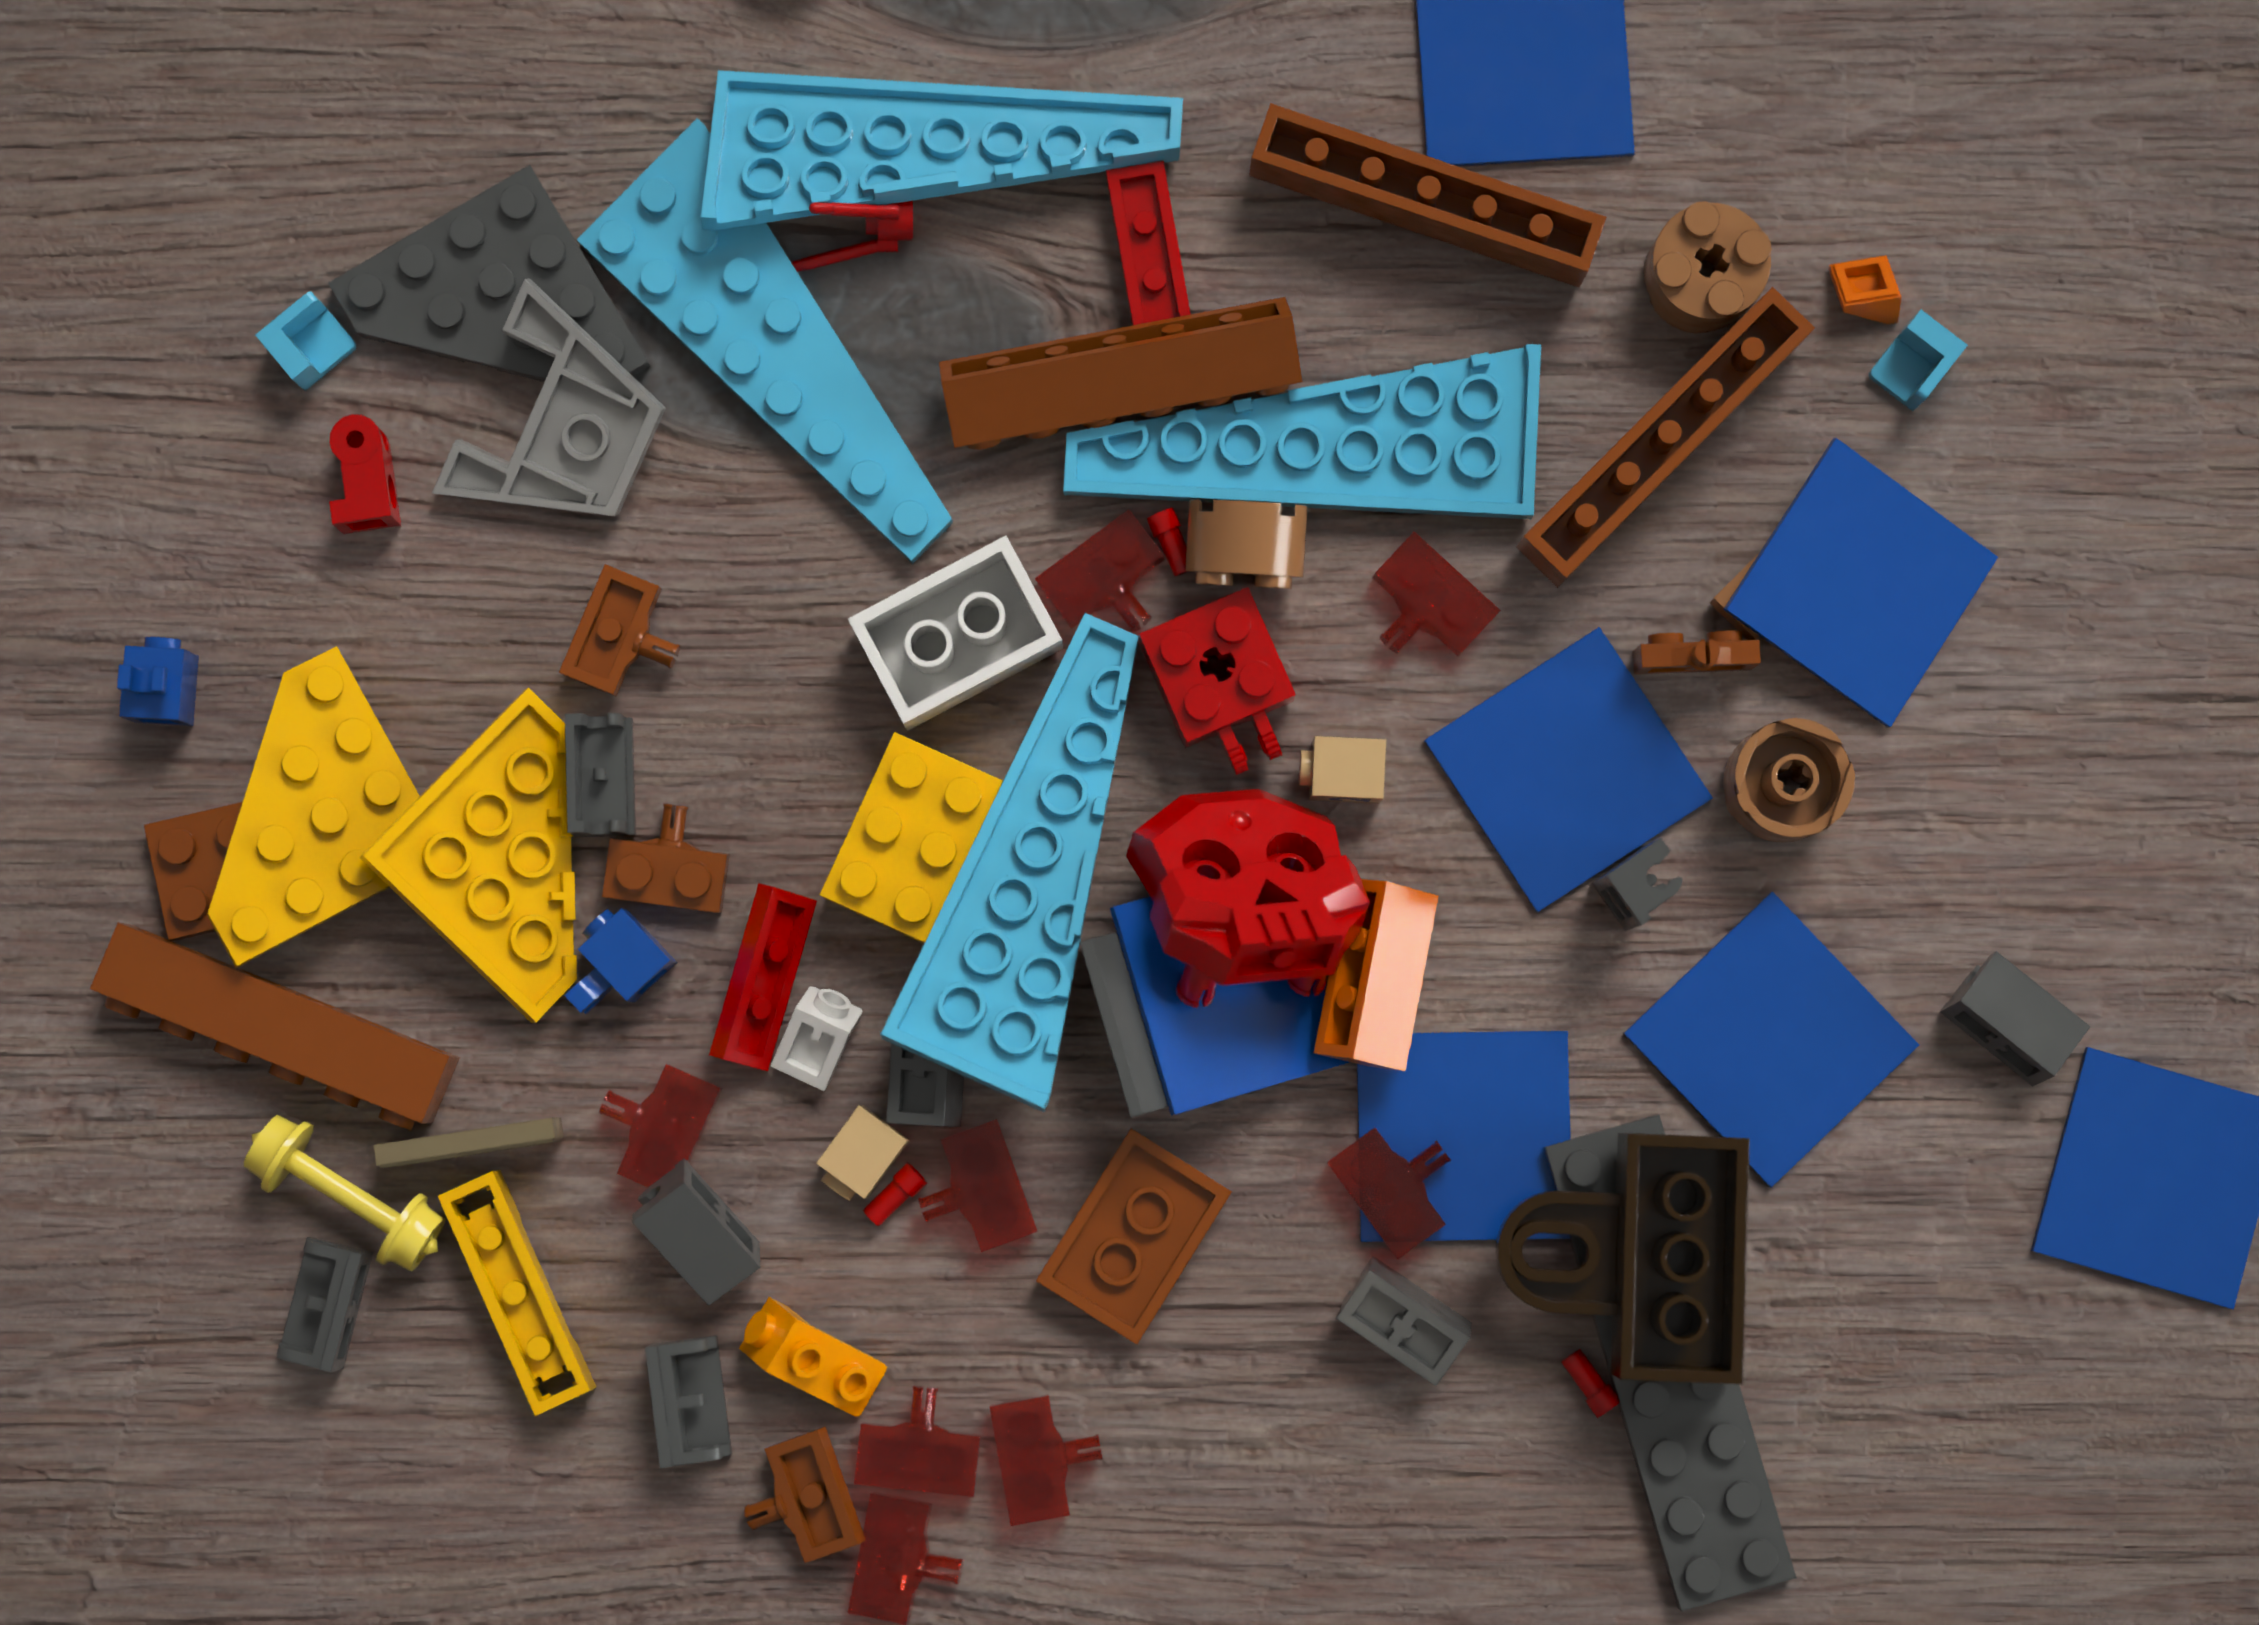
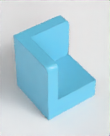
[255,291,357,391]
[1869,310,1968,411]

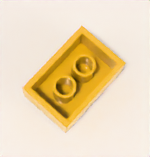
[820,732,1003,944]

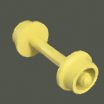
[244,1115,445,1271]

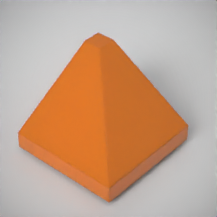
[1829,255,1902,324]

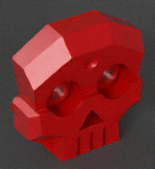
[1126,789,1370,1008]

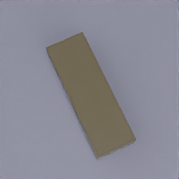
[373,1118,564,1168]

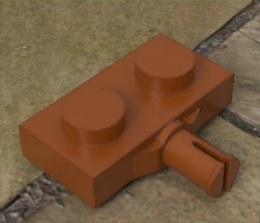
[559,564,680,697]
[1633,630,1761,675]
[602,803,730,913]
[744,1426,866,1563]

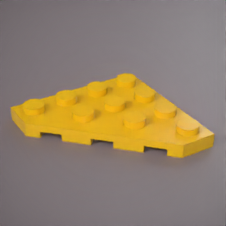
[207,646,420,968]
[359,687,577,1023]

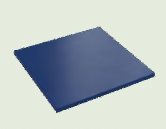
[1416,0,1635,166]
[1723,438,1998,727]
[1424,627,1713,912]
[1623,891,1919,1188]
[1110,897,1350,1116]
[1357,1031,1571,1242]
[2031,1047,2259,1310]

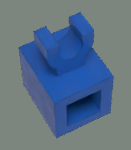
[117,637,199,726]
[564,908,677,1014]

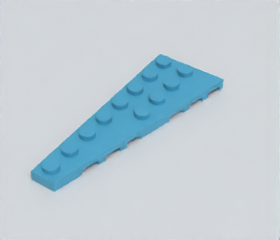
[701,70,1183,231]
[576,118,953,564]
[1063,344,1541,519]
[881,613,1139,1112]

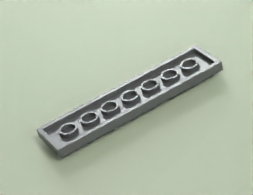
[1543,1114,1796,1612]

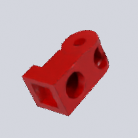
[329,414,401,534]

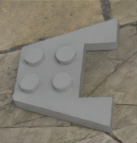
[432,278,666,516]

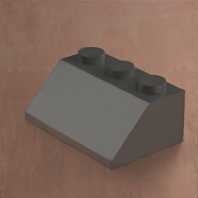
[1080,932,1168,1117]

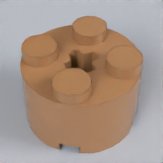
[1643,201,1772,333]
[1185,500,1308,589]
[1724,718,1855,843]

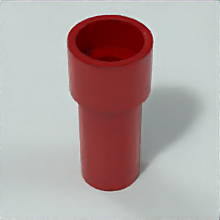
[1146,507,1187,577]
[863,1162,928,1227]
[1561,1348,1620,1418]

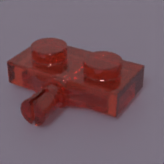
[1035,509,1165,632]
[1372,531,1501,657]
[599,1064,723,1187]
[918,1119,1038,1252]
[1327,1126,1452,1260]
[854,1386,981,1497]
[989,1394,1103,1526]
[848,1492,964,1625]

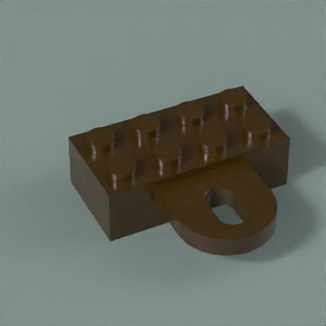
[1496,1133,1750,1385]

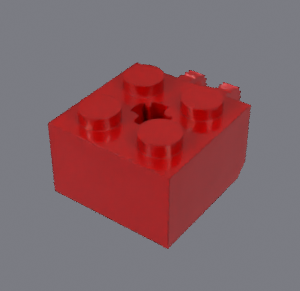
[1139,587,1296,775]

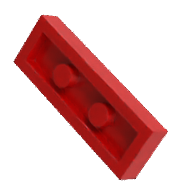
[1106,161,1191,325]
[709,883,817,1071]

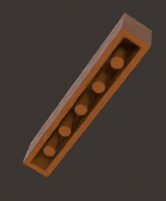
[1249,103,1607,288]
[1516,287,1815,588]
[939,297,1303,450]
[90,922,460,1130]

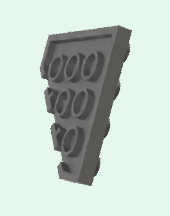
[328,165,651,382]

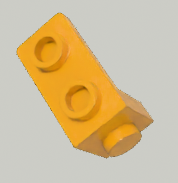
[739,1297,887,1417]

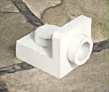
[771,986,863,1091]

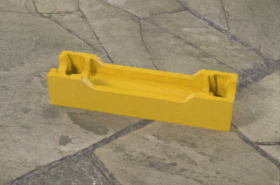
[438,1170,597,1416]

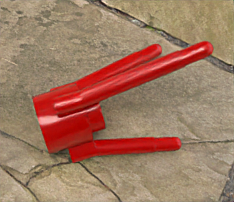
[791,201,913,272]

